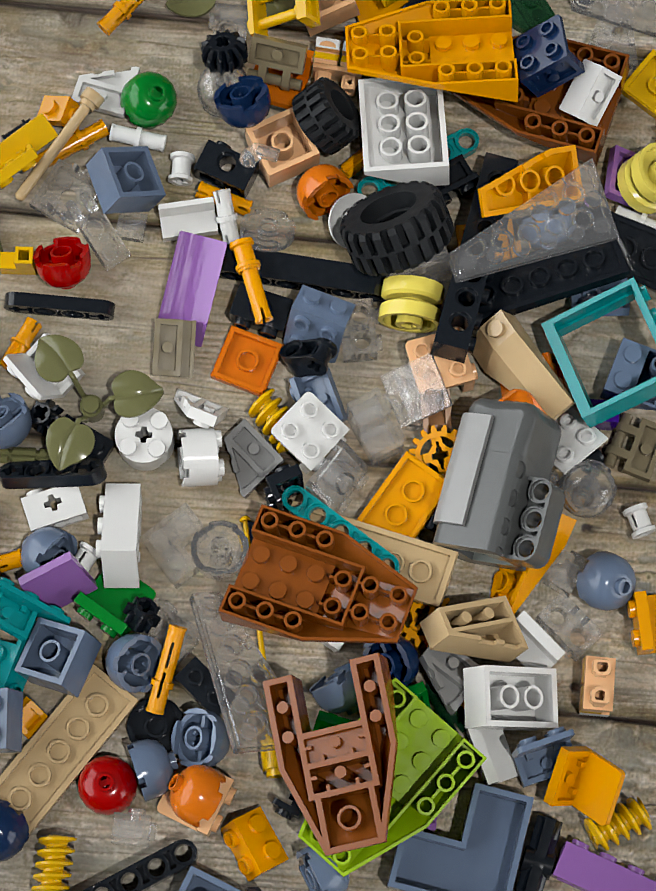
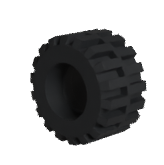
[292,77,362,155]

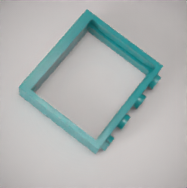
[541,277,656,428]

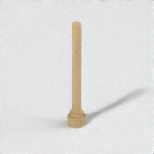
[15,87,105,201]

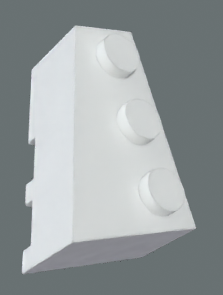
[96,483,142,588]

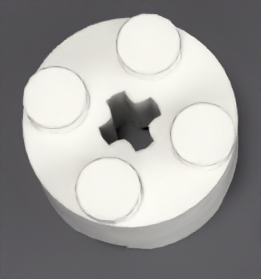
[115,408,175,471]
[177,427,225,487]

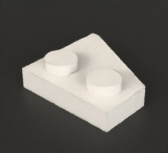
[72,66,140,119]
[174,388,229,429]

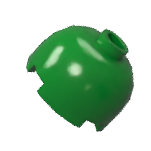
[120,71,177,129]

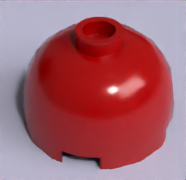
[33,236,91,289]
[78,755,138,815]

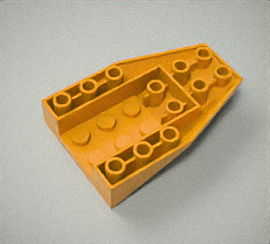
[345,0,519,102]

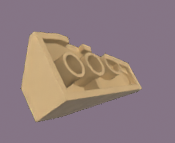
[473,310,575,420]

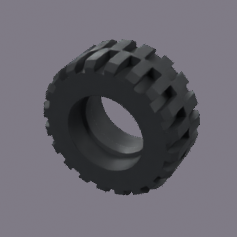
[340,181,454,276]

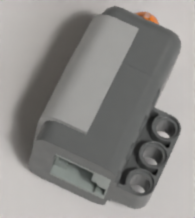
[433,389,565,571]

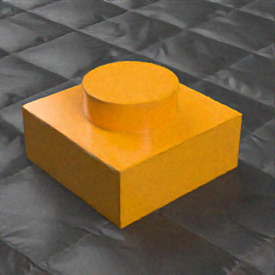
[22,696,49,739]

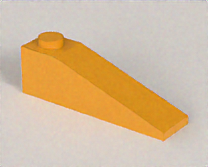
[478,145,584,218]
[490,514,577,614]

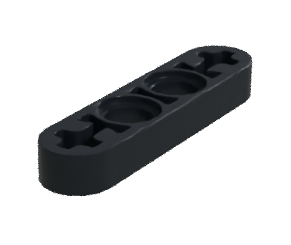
[4,292,115,321]
[0,458,107,489]

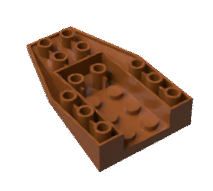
[449,36,630,167]
[218,504,418,644]

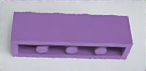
[550,839,656,891]

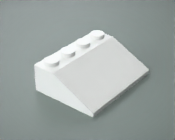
[358,78,449,186]

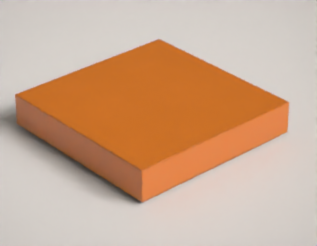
[211,325,284,397]

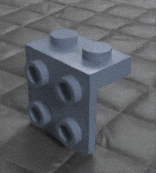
[283,285,356,363]
[511,726,575,788]

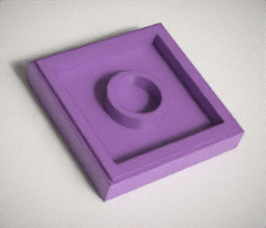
[18,551,98,608]

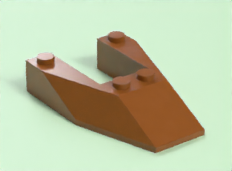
[263,653,398,856]

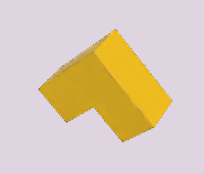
[0,246,37,275]

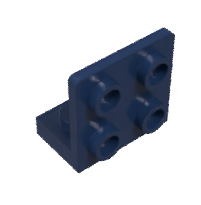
[513,14,585,97]

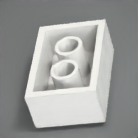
[463,665,559,731]

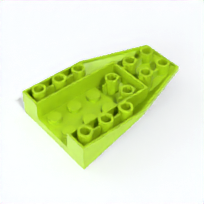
[298,677,487,877]

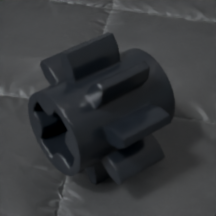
[30,399,64,436]
[123,596,161,634]

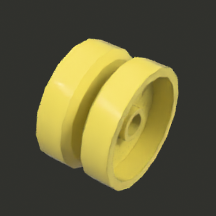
[617,143,656,214]
[378,275,445,333]

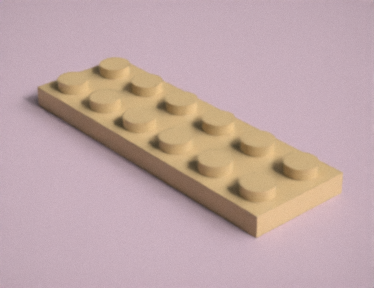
[289,500,459,608]
[0,664,139,836]

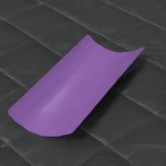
[158,231,227,347]

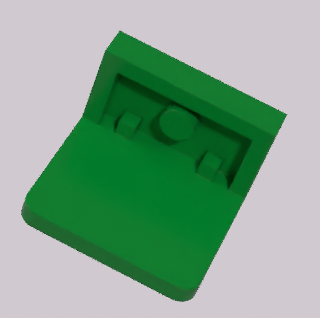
[74,571,156,639]

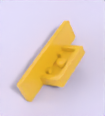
[0,113,58,189]

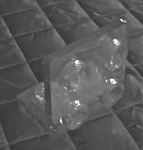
[380,353,452,432]

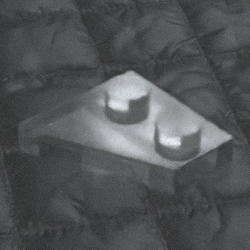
[588,1,638,70]

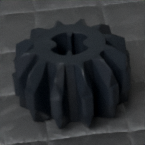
[201,29,248,75]

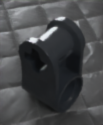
[280,337,338,378]

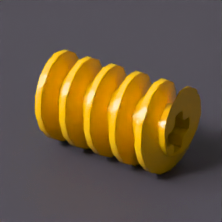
[248,388,289,453]
[584,797,652,851]
[31,835,77,891]

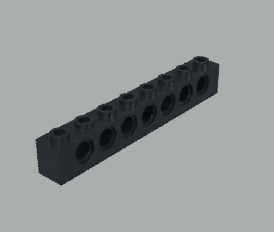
[431,152,519,363]

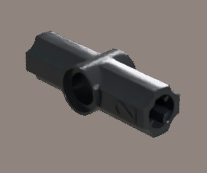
[515,815,563,891]

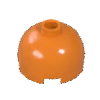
[297,164,354,220]
[168,765,226,828]

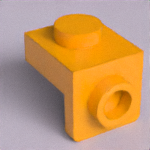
[37,95,80,130]

